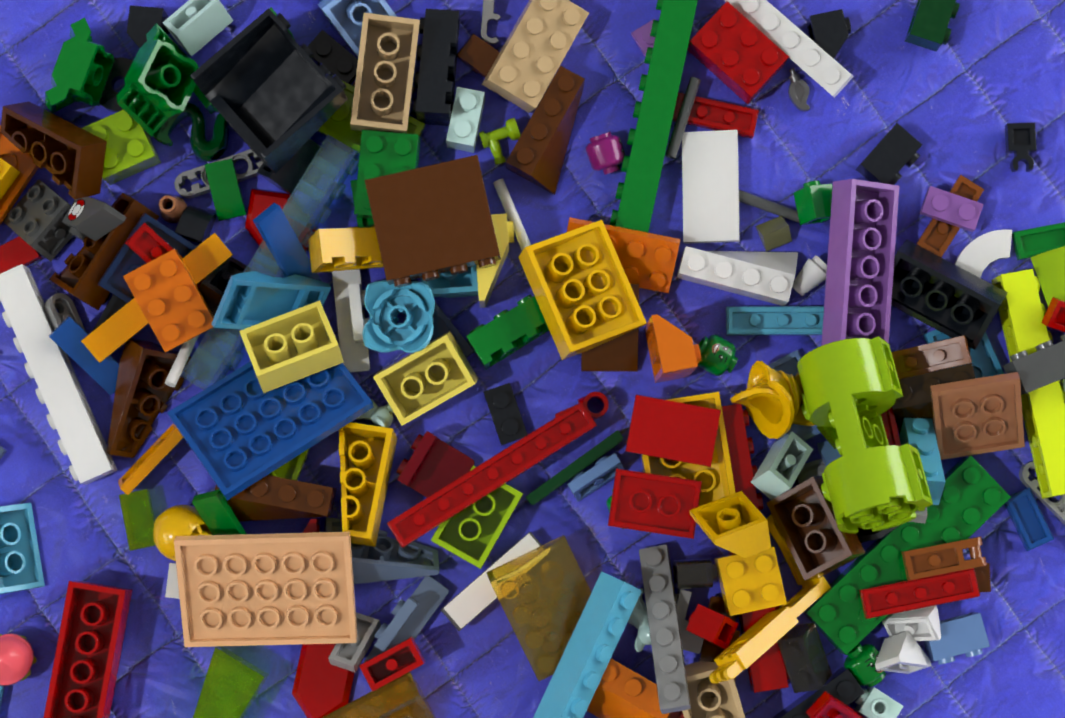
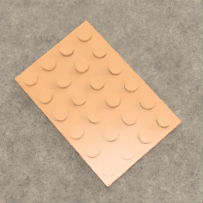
[174,532,357,647]

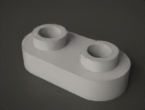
[44,293,85,331]

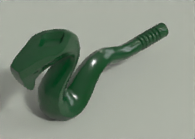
[152,102,229,162]

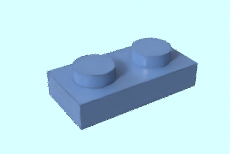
[567,453,624,502]

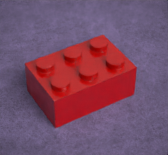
[687,1,789,105]

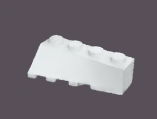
[676,246,798,306]

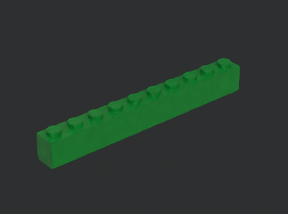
[610,0,698,232]

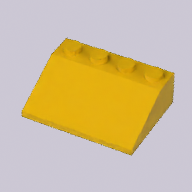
[518,220,647,360]
[633,392,736,507]

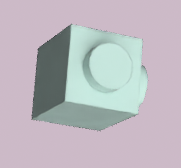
[855,687,904,718]

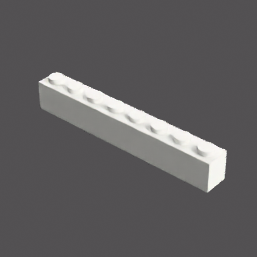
[0,264,118,485]

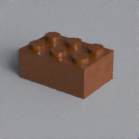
[767,476,866,581]

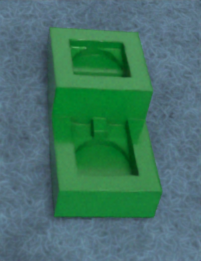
[204,159,247,221]

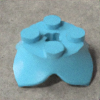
[362,280,435,353]

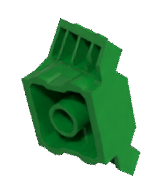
[45,18,114,113]
[116,23,199,136]

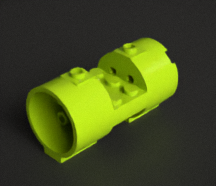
[797,336,933,534]

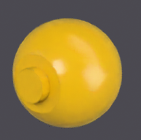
[153,505,211,561]

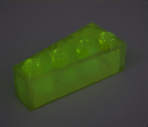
[193,646,269,718]

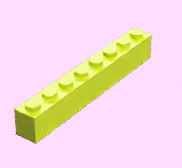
[991,269,1065,499]

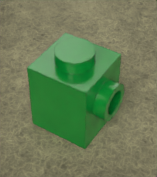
[793,180,833,225]

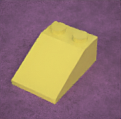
[476,213,514,308]

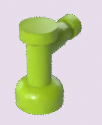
[479,118,521,165]

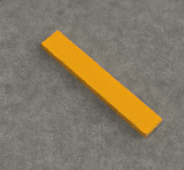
[81,233,233,363]

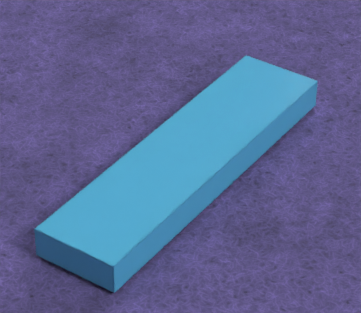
[726,306,824,336]

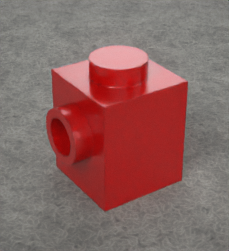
[686,604,739,649]

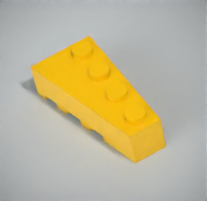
[308,226,384,273]

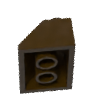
[892,363,975,435]

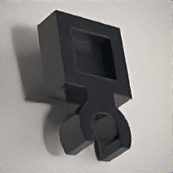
[1005,123,1037,172]

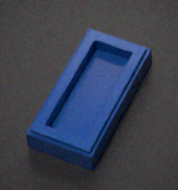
[1004,488,1054,551]

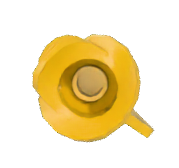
[730,361,815,439]

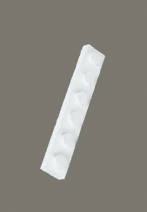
[724,0,854,98]

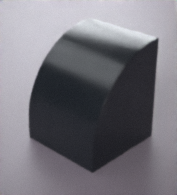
[175,205,217,244]

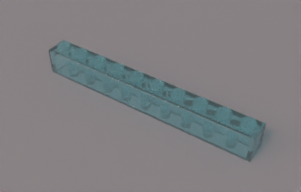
[180,135,360,390]

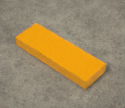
[118,424,183,495]

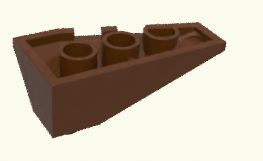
[107,338,191,458]

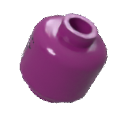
[586,132,626,175]

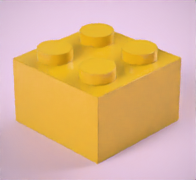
[714,547,787,616]

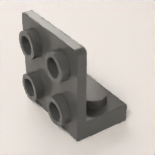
[3,180,73,261]

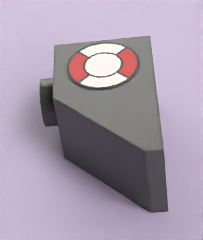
[62,197,127,241]

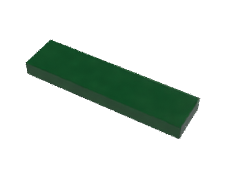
[526,430,623,506]

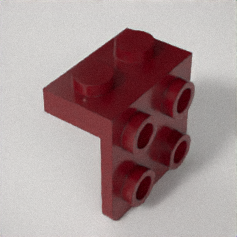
[396,431,475,498]

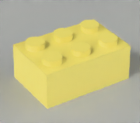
[239,300,344,393]
[373,331,478,426]

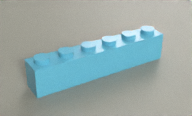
[533,571,642,718]

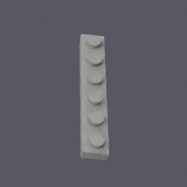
[639,544,691,714]

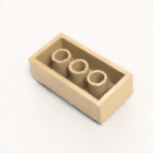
[482,0,589,113]
[350,13,420,134]

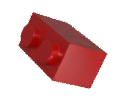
[359,637,426,692]

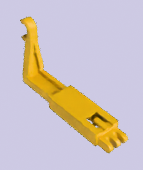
[709,514,831,684]

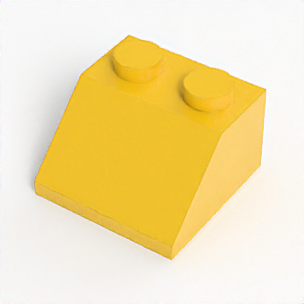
[689,491,771,558]

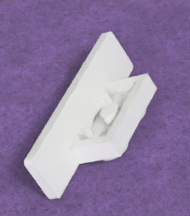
[332,269,370,373]

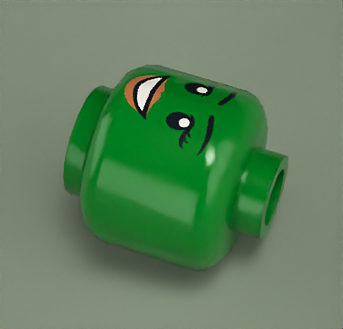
[698,334,738,376]
[844,643,886,687]

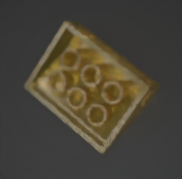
[486,535,592,681]

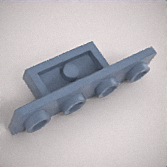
[364,576,449,662]

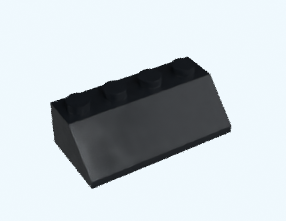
[891,240,1008,350]

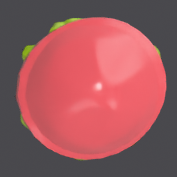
[0,633,37,686]

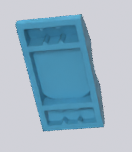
[211,271,331,330]

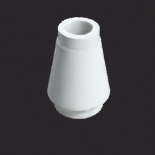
[792,255,827,297]

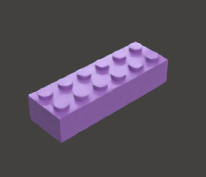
[821,179,899,346]

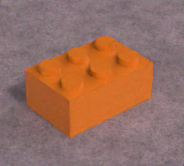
[123,249,214,353]

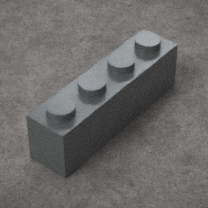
[1003,334,1065,395]

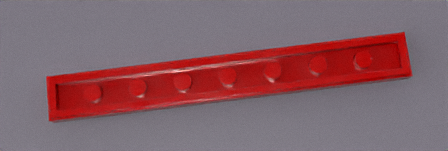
[387,401,597,548]

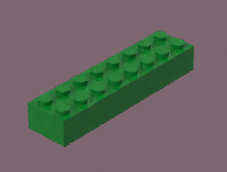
[803,455,1011,655]

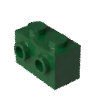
[905,0,960,51]

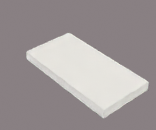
[682,130,740,244]

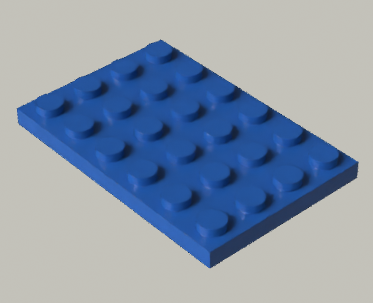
[167,361,374,500]

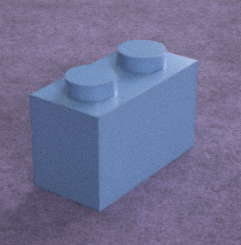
[924,612,990,665]

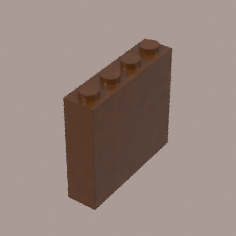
[365,155,501,287]

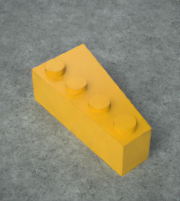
[338,422,397,547]

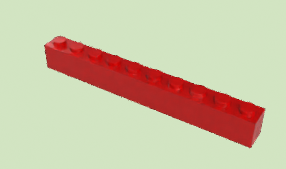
[722,404,792,693]

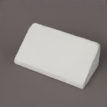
[882,605,941,641]

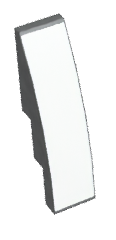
[441,532,548,631]

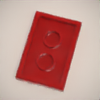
[625,395,721,467]
[608,469,702,539]

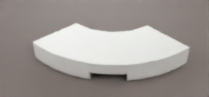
[954,229,1012,278]

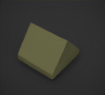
[755,216,792,252]

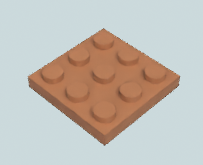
[930,372,1025,460]

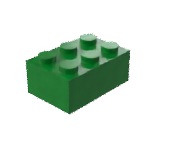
[354,130,420,219]

